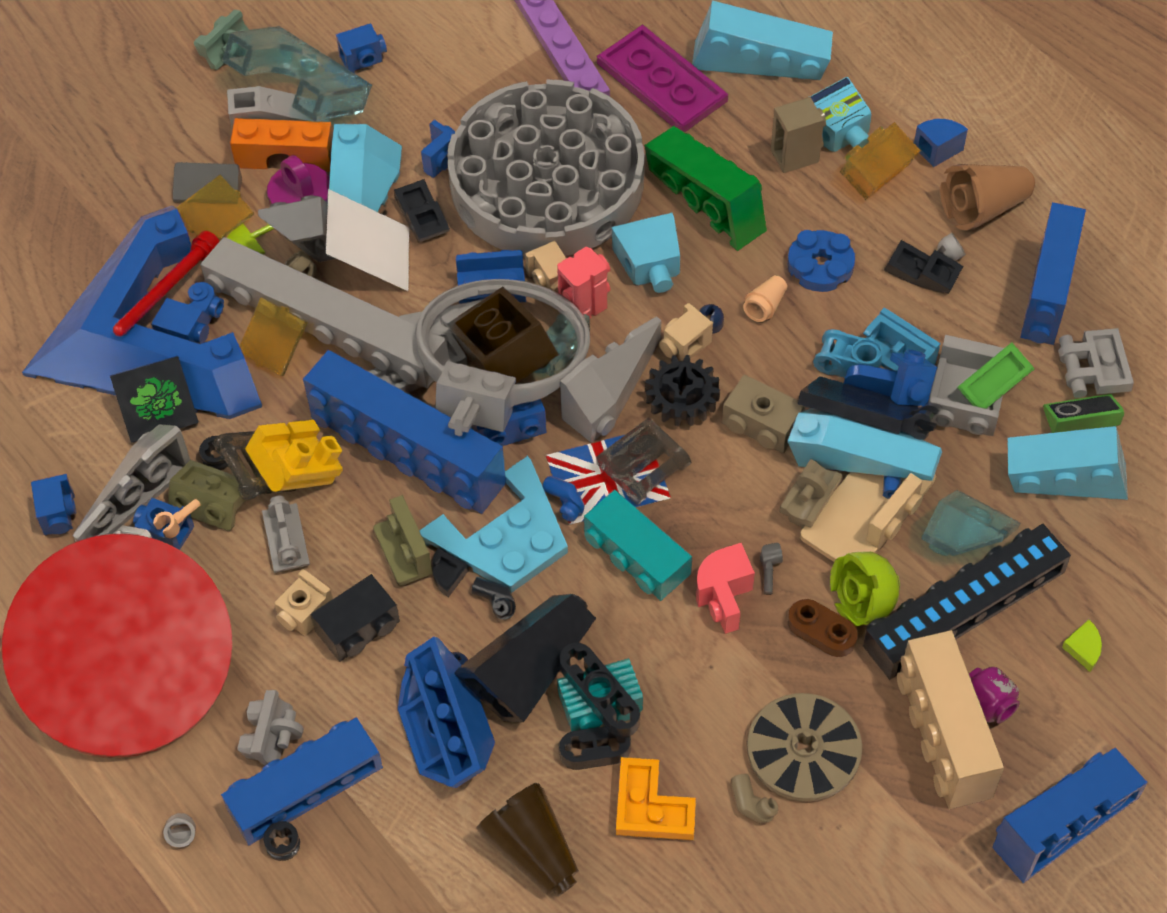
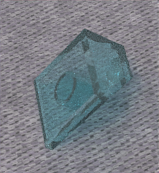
[921,490,1021,556]

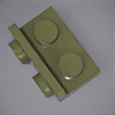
[168,460,254,531]
[373,495,433,586]

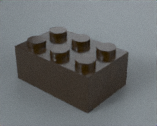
[447,286,559,384]

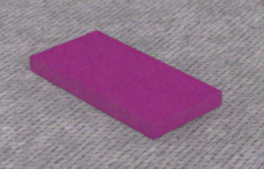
[597,24,728,133]

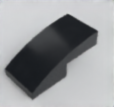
[394,179,450,242]
[884,240,964,294]

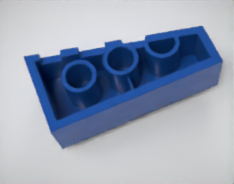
[992,747,1148,884]

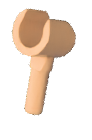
[153,499,201,538]

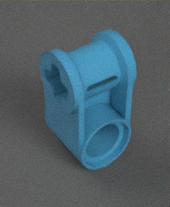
[813,329,882,378]

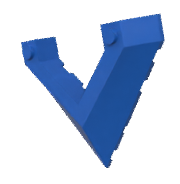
[22,206,262,419]

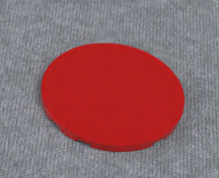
[2,534,232,758]

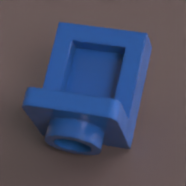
[421,120,455,178]
[890,349,937,406]

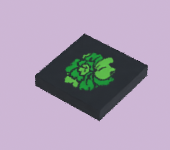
[110,355,199,443]

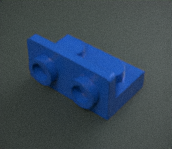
[456,250,527,304]

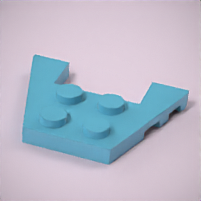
[419,456,568,593]

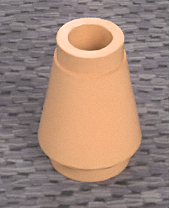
[743,275,787,322]

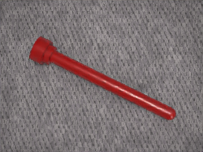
[113,231,220,337]

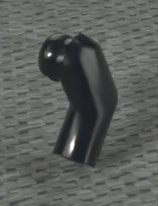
[472,577,516,620]

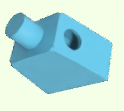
[612,213,680,293]

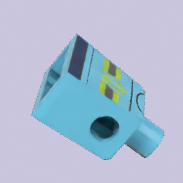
[810,77,872,153]

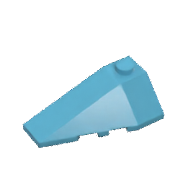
[329,124,402,212]
[788,408,942,481]

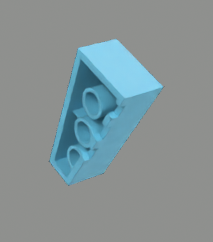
[692,0,833,80]

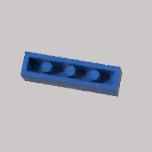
[221,717,383,846]

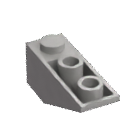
[227,86,329,130]

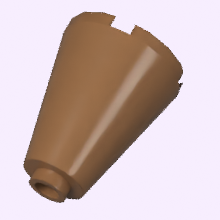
[940,164,1035,231]

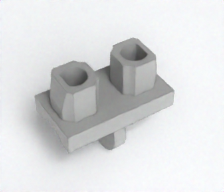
[238,690,304,766]

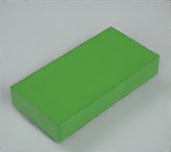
[957,342,1035,409]

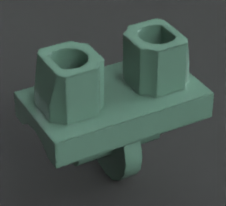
[194,9,253,70]

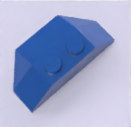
[398,636,495,788]

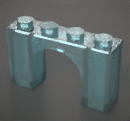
[222,26,372,122]

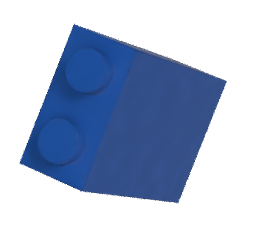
[1020,202,1086,345]

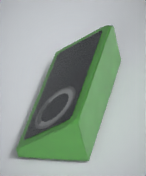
[1043,394,1125,433]

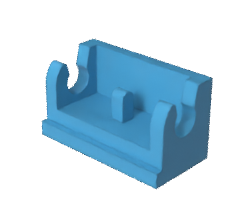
[863,307,940,371]

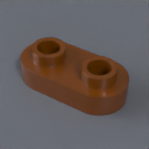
[788,599,858,657]

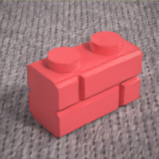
[557,247,610,321]

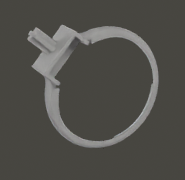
[416,279,590,436]

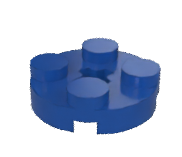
[787,230,855,292]

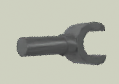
[760,543,783,595]

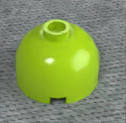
[830,551,900,626]

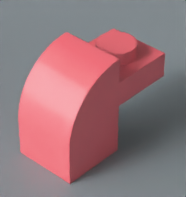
[696,543,755,634]

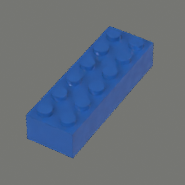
[303,350,506,514]

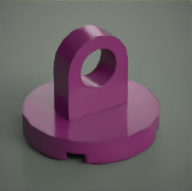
[267,155,330,205]

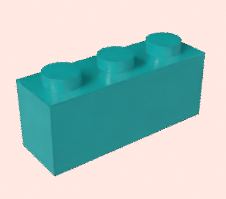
[584,490,692,601]

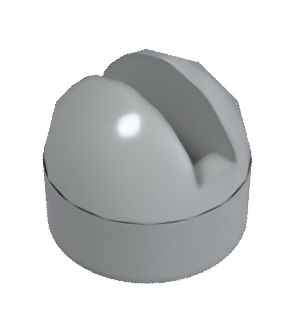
[937,232,966,261]
[163,813,196,847]

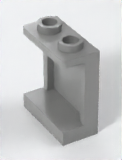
[928,335,1004,436]

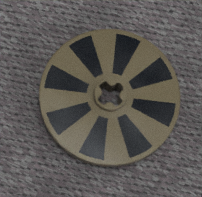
[747,693,862,802]

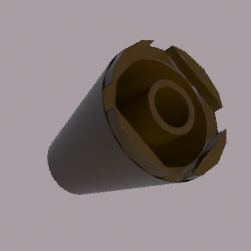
[476,783,579,896]

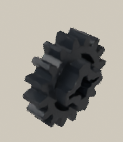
[645,355,720,426]

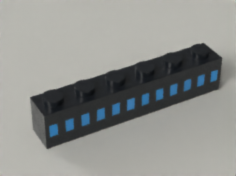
[863,523,1071,680]

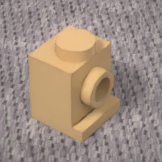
[525,241,567,293]
[659,303,713,361]
[274,569,333,636]

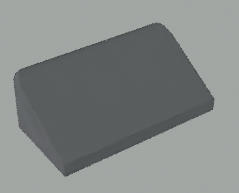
[173,162,242,205]

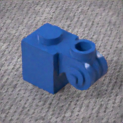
[151,282,224,344]

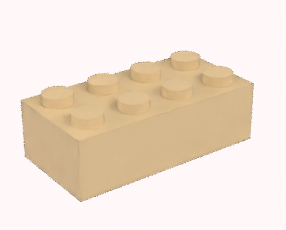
[897,630,1004,809]

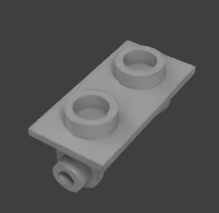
[262,496,310,573]

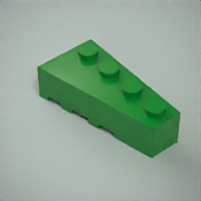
[644,126,767,251]

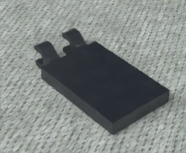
[798,376,942,440]

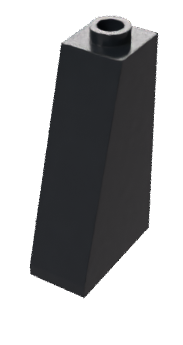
[454,594,596,722]

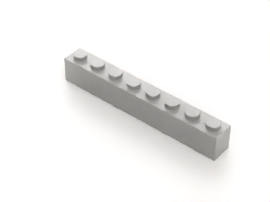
[200,237,450,388]

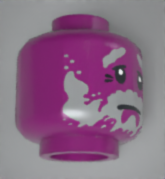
[969,667,1020,723]

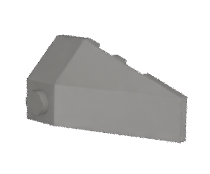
[560,316,661,443]
[73,424,190,542]

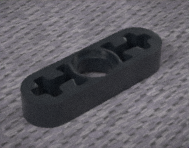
[560,643,640,737]

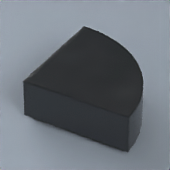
[432,548,469,598]

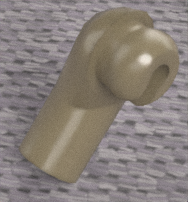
[731,774,778,823]

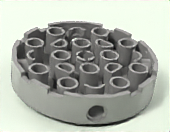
[447,79,645,256]

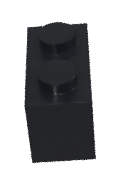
[310,574,400,662]

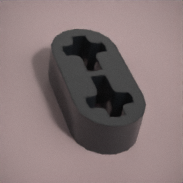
[559,726,631,770]

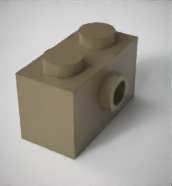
[771,97,826,173]
[722,374,805,453]

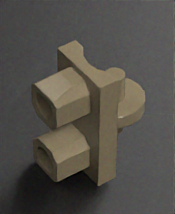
[779,459,842,528]

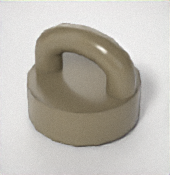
[284,251,317,278]

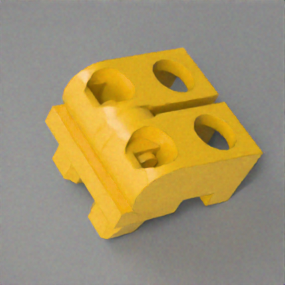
[245,420,343,492]

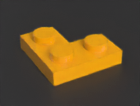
[616,757,696,840]

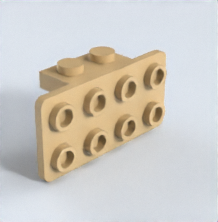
[800,472,936,562]

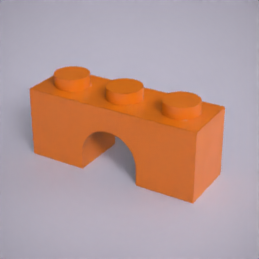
[230,118,333,172]

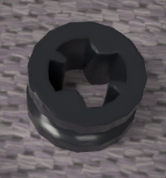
[199,436,233,470]
[263,821,301,861]

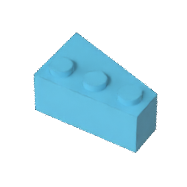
[1008,426,1128,500]

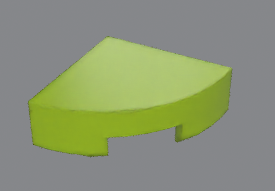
[1062,619,1102,672]

